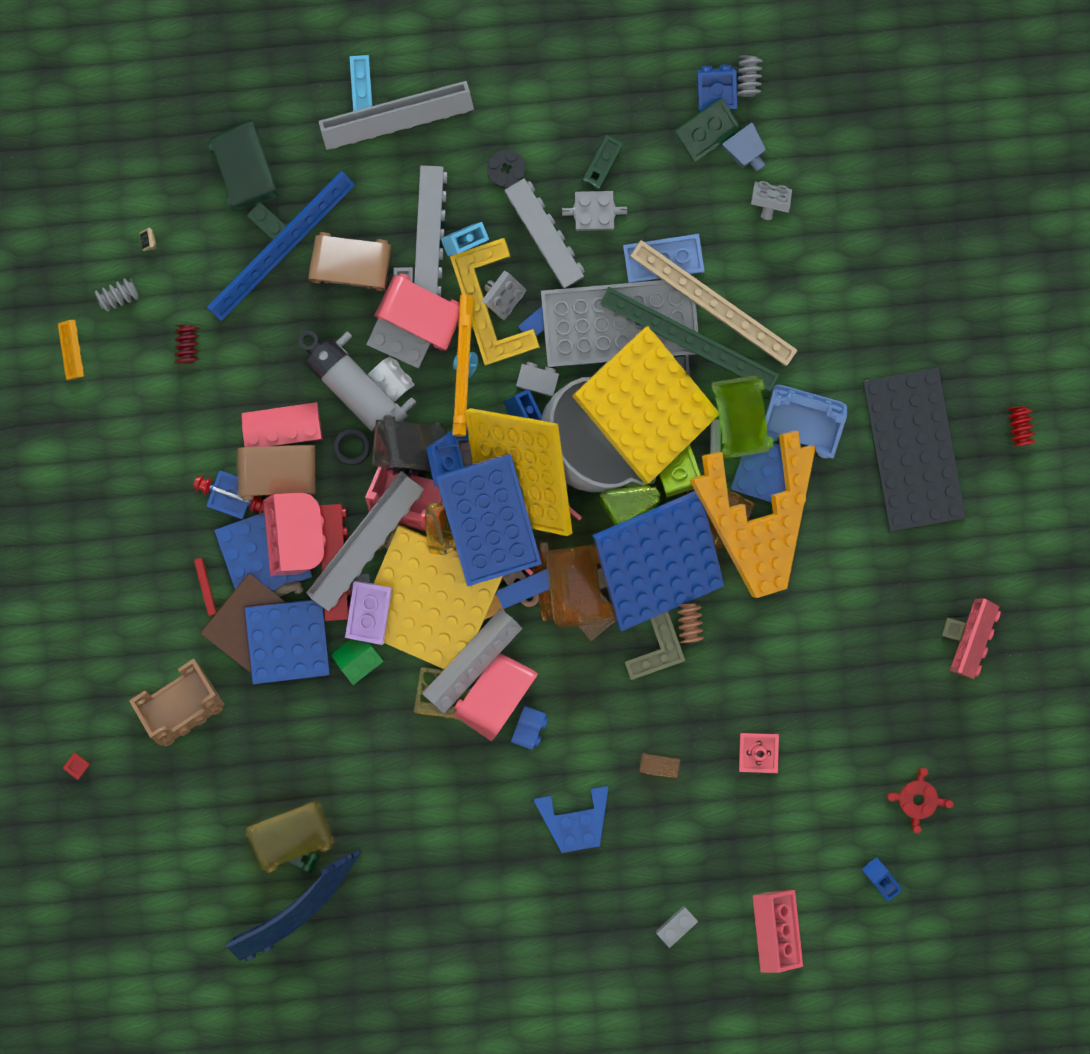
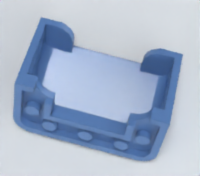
[759,385,847,458]

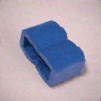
[511,705,548,750]

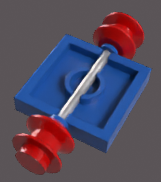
[193,470,267,519]

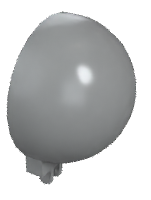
[541,377,656,492]

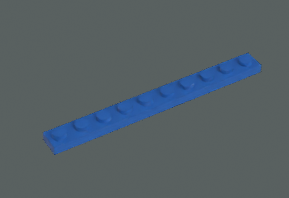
[207,171,355,321]

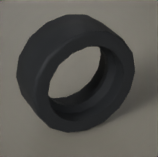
[333,429,370,466]

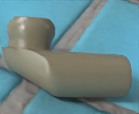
[274,581,304,597]

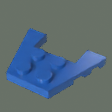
[426,425,469,486]
[534,786,608,853]

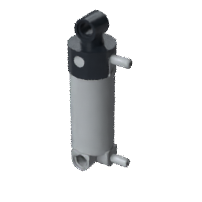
[299,331,416,433]

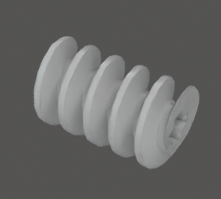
[737,55,763,97]
[95,277,139,312]

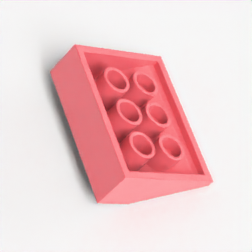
[950,599,1001,679]

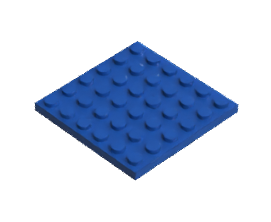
[593,491,724,631]

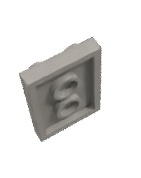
[366,318,430,369]

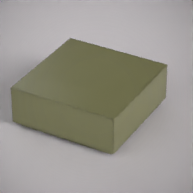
[942,618,966,641]

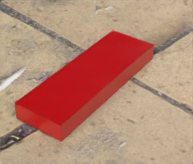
[194,558,217,616]

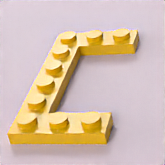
[450,238,540,365]

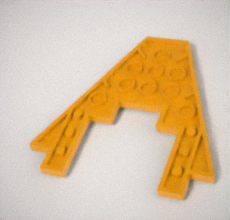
[690,431,815,598]

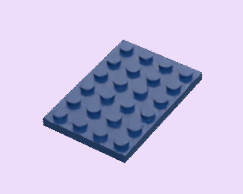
[435,453,542,586]

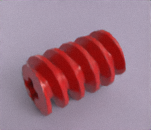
[1008,406,1036,447]

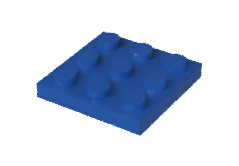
[731,435,786,503]

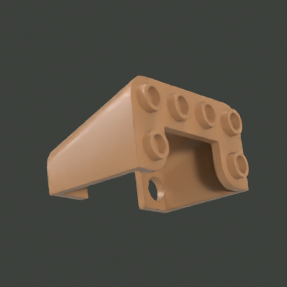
[129,659,224,746]

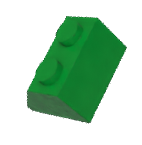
[331,639,384,685]

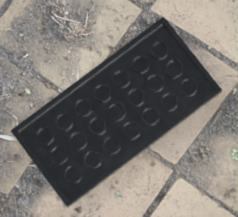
[862,368,966,532]

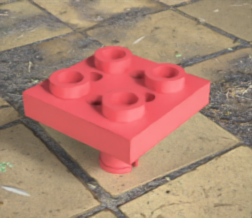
[739,733,779,773]

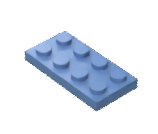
[623,234,705,283]

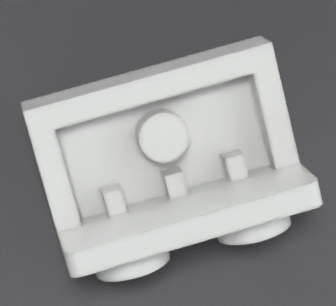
[368,356,415,402]

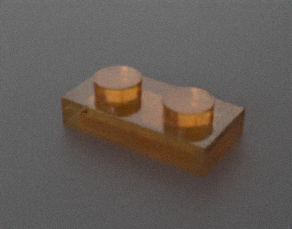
[639,753,680,778]

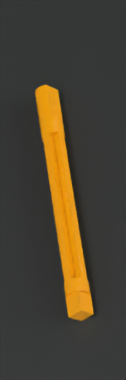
[452,294,473,437]

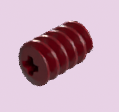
[175,325,199,365]

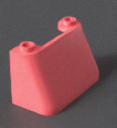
[374,273,460,351]
[365,460,446,534]
[454,653,538,741]

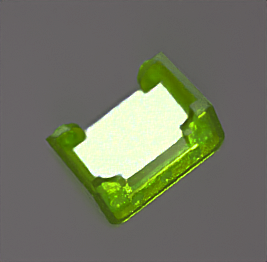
[712,375,774,459]
[599,485,661,525]

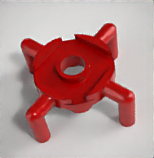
[886,767,953,834]

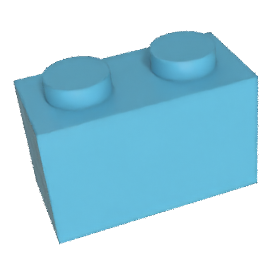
[441,222,489,256]

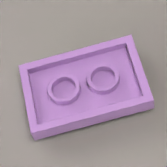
[345,580,393,645]

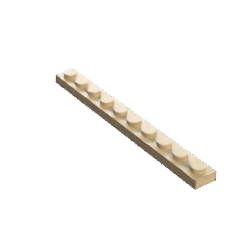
[629,240,797,366]

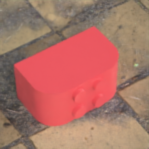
[263,493,326,576]

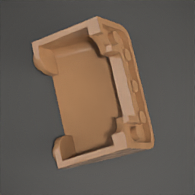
[308,232,392,292]
[236,445,315,501]

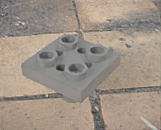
[751,181,792,220]
[482,270,527,320]

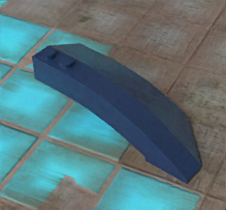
[226,849,361,961]

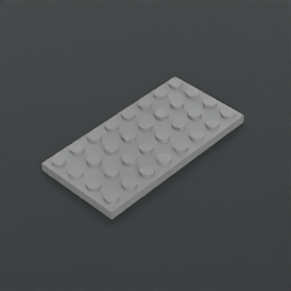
[541,280,698,367]

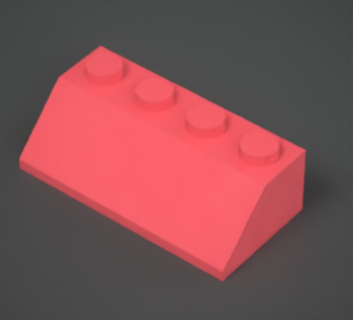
[242,402,323,447]
[753,890,803,973]

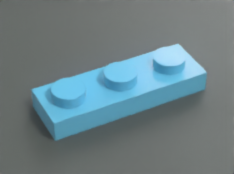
[350,55,372,111]

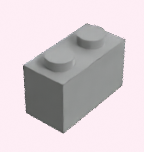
[516,362,559,397]
[656,906,698,948]

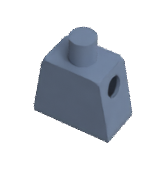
[721,123,766,172]

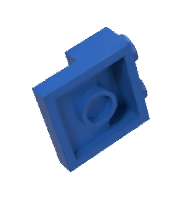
[697,65,737,111]

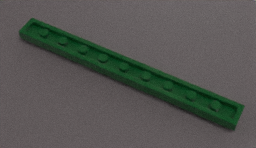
[600,287,779,392]

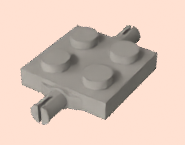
[562,191,627,231]

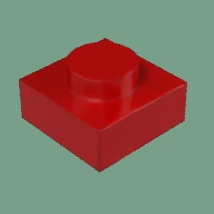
[63,752,90,780]

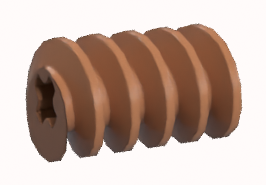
[678,603,704,643]

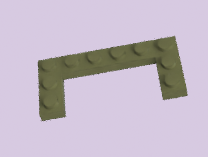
[593,568,685,680]

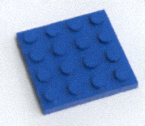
[214,513,313,591]
[244,599,329,684]

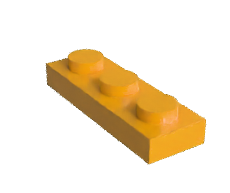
[58,320,84,380]

